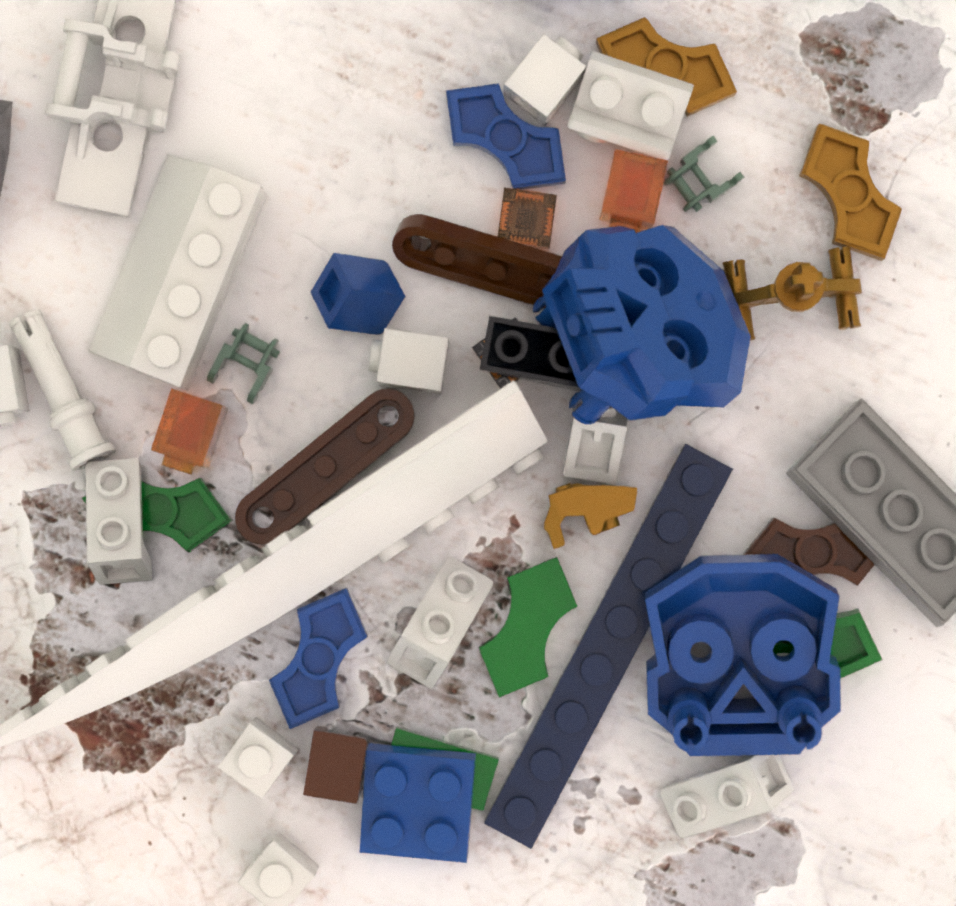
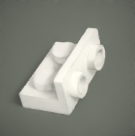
[567,51,694,161]

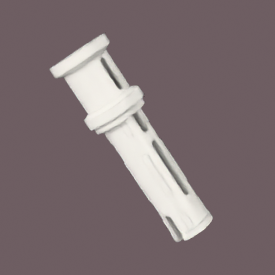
[9,309,116,471]

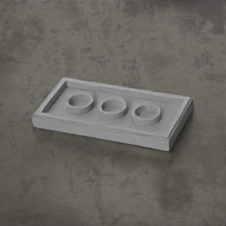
[786,398,956,627]

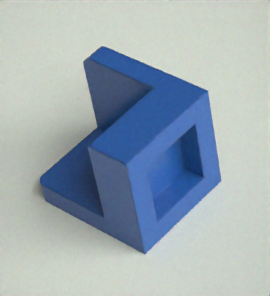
[310,253,406,335]

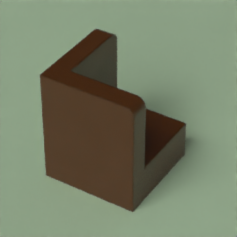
[303,726,367,804]

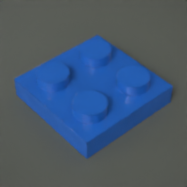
[359,743,476,863]

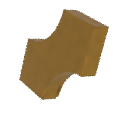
[596,17,737,117]
[799,123,902,261]

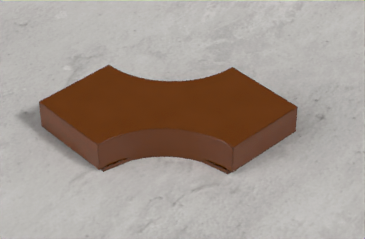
[742,518,875,586]

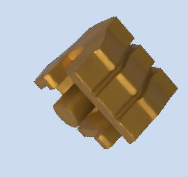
[544,483,638,549]

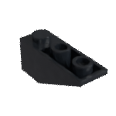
[480,316,581,392]

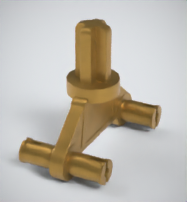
[722,247,862,341]

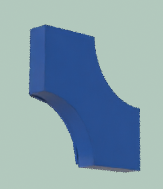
[446,83,566,191]
[269,588,368,729]

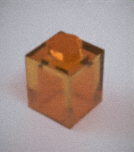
[599,149,668,233]
[151,388,229,475]

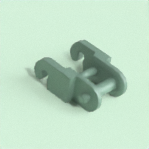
[663,136,745,212]
[207,323,280,405]

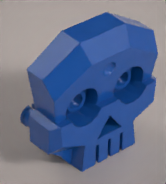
[533,225,751,425]
[645,554,841,756]

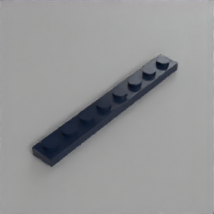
[484,444,733,849]

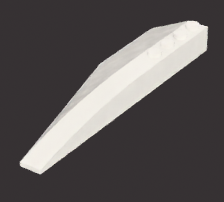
[0,380,548,747]

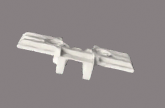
[45,0,181,217]

